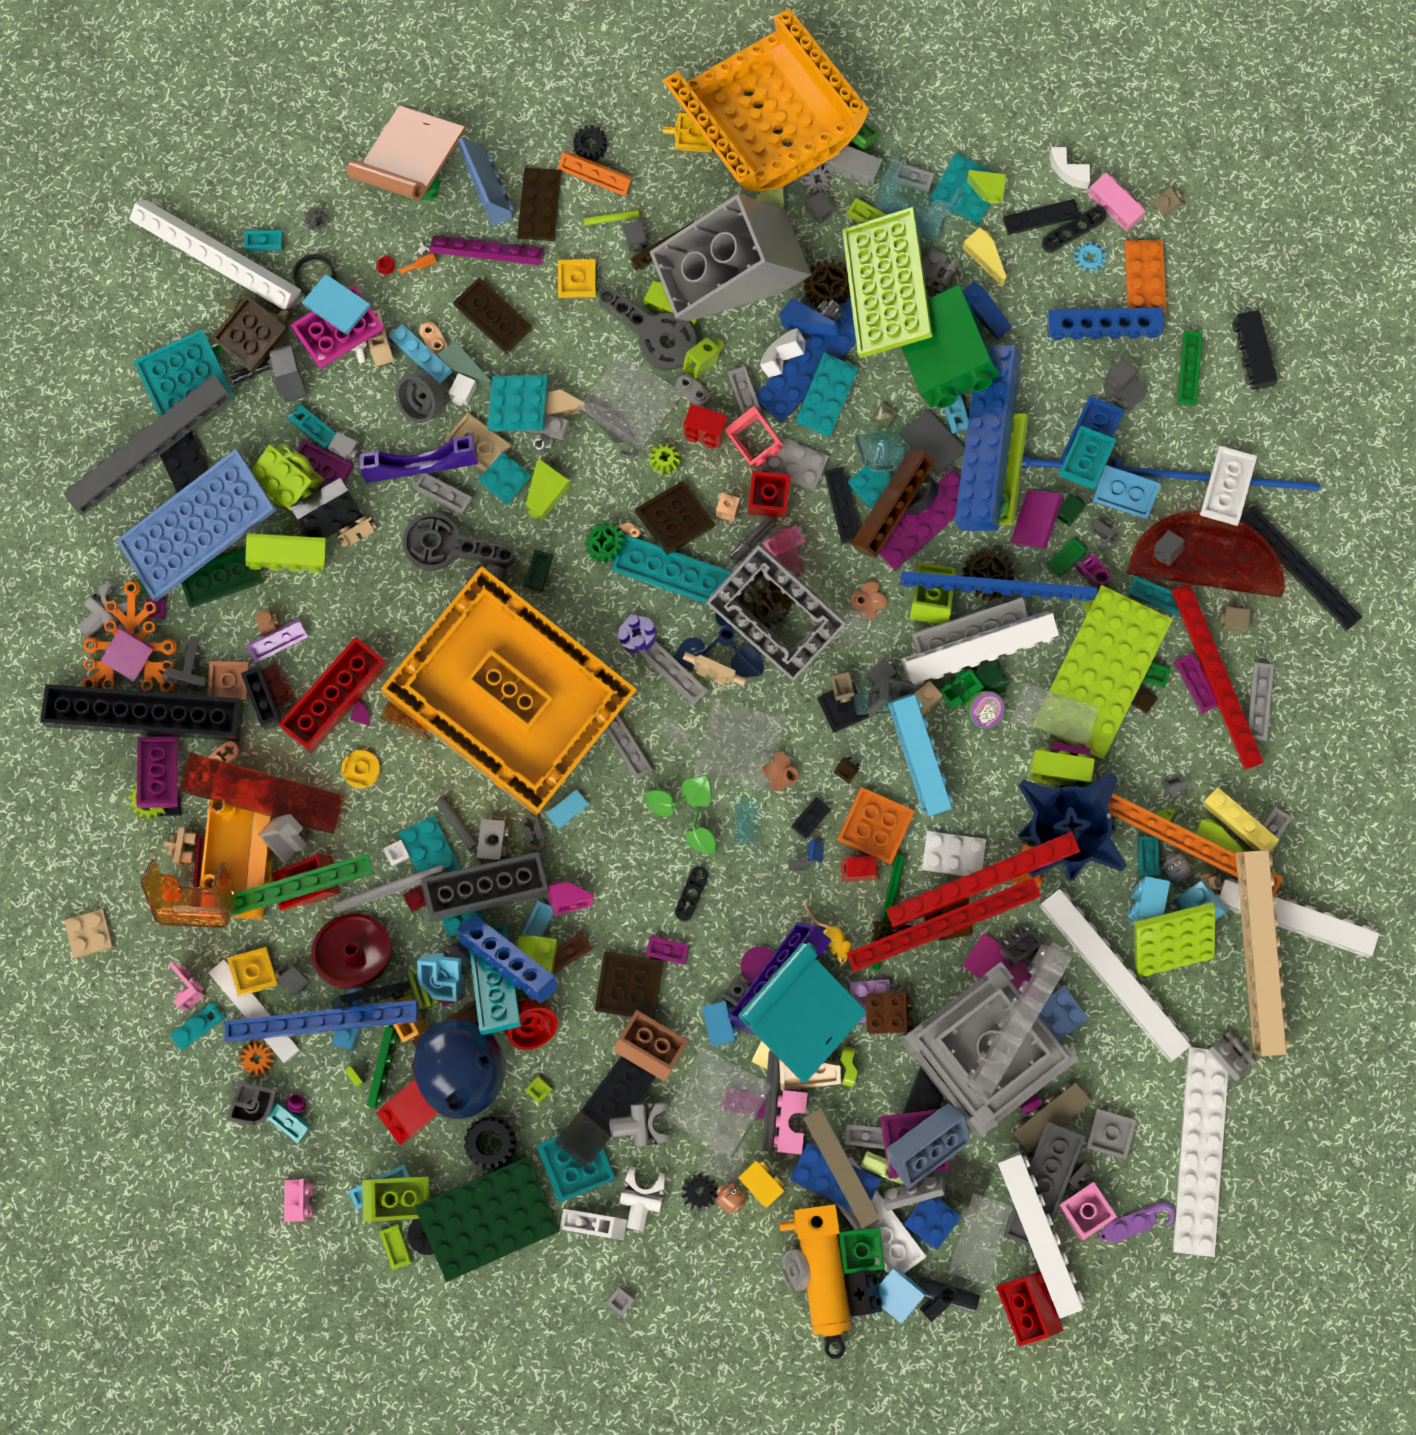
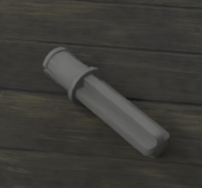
[728,517,775,564]

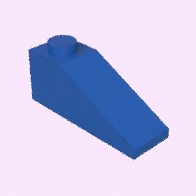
[963,280,1012,339]
[779,298,840,335]

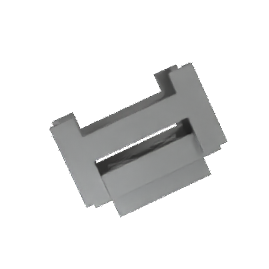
[900,962,1078,1139]

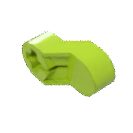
[839,1045,858,1088]

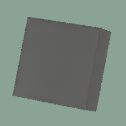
[788,859,809,871]

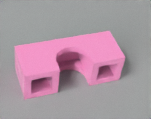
[774,1090,807,1155]

